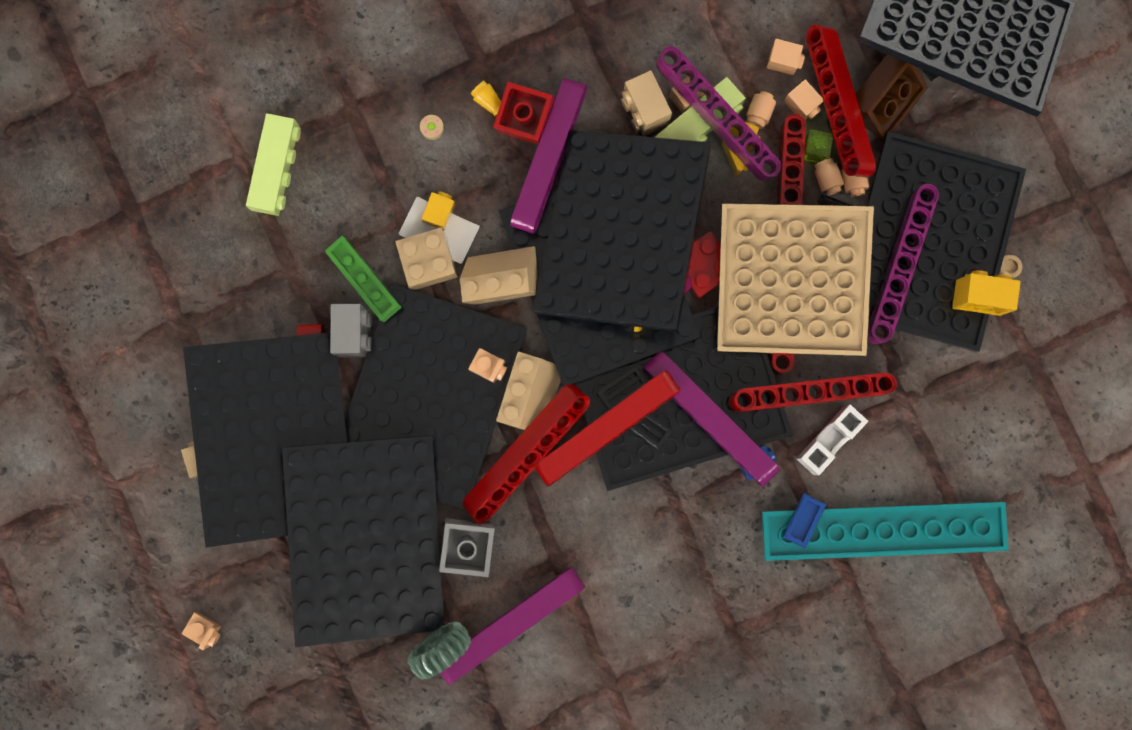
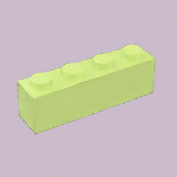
[655,77,745,142]
[246,113,301,216]

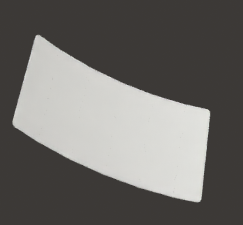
[399,197,480,264]

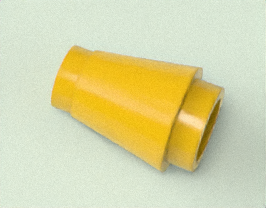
[470,81,501,116]

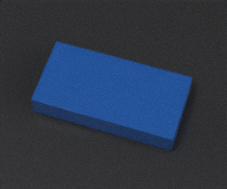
[782,493,826,548]

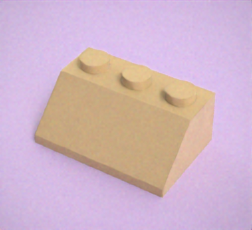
[460,246,539,305]
[496,352,561,430]

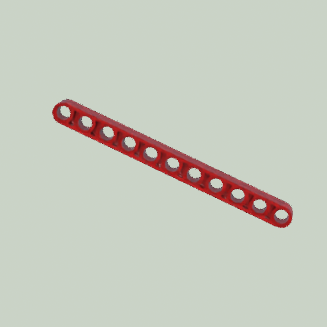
[769,114,806,375]

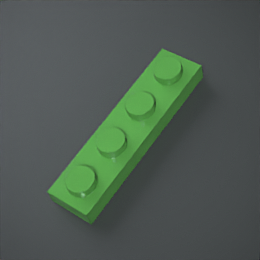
[325,236,402,323]

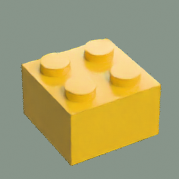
[952,270,1021,316]

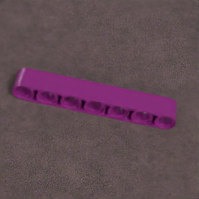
[656,46,781,181]
[511,78,587,234]
[867,184,939,345]
[643,351,780,487]
[440,567,586,685]

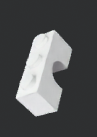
[796,405,868,475]

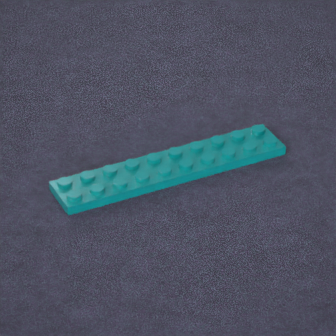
[762,502,1009,561]

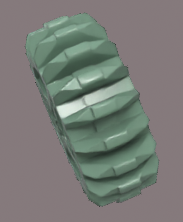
[407,621,471,680]

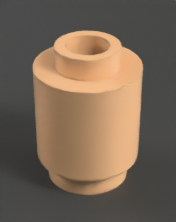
[746,91,776,129]
[814,158,845,196]
[841,169,869,197]

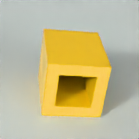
[421,191,455,231]

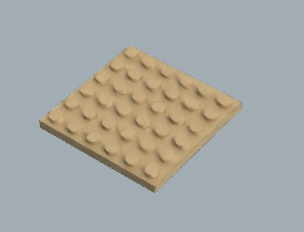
[717,204,874,356]

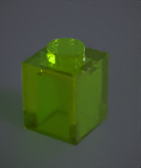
[804,129,833,163]

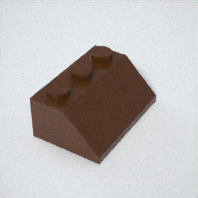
[856,55,928,141]

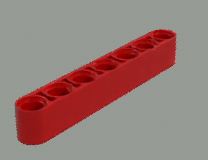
[806,25,876,178]
[535,370,681,487]
[729,373,897,412]
[462,384,590,524]

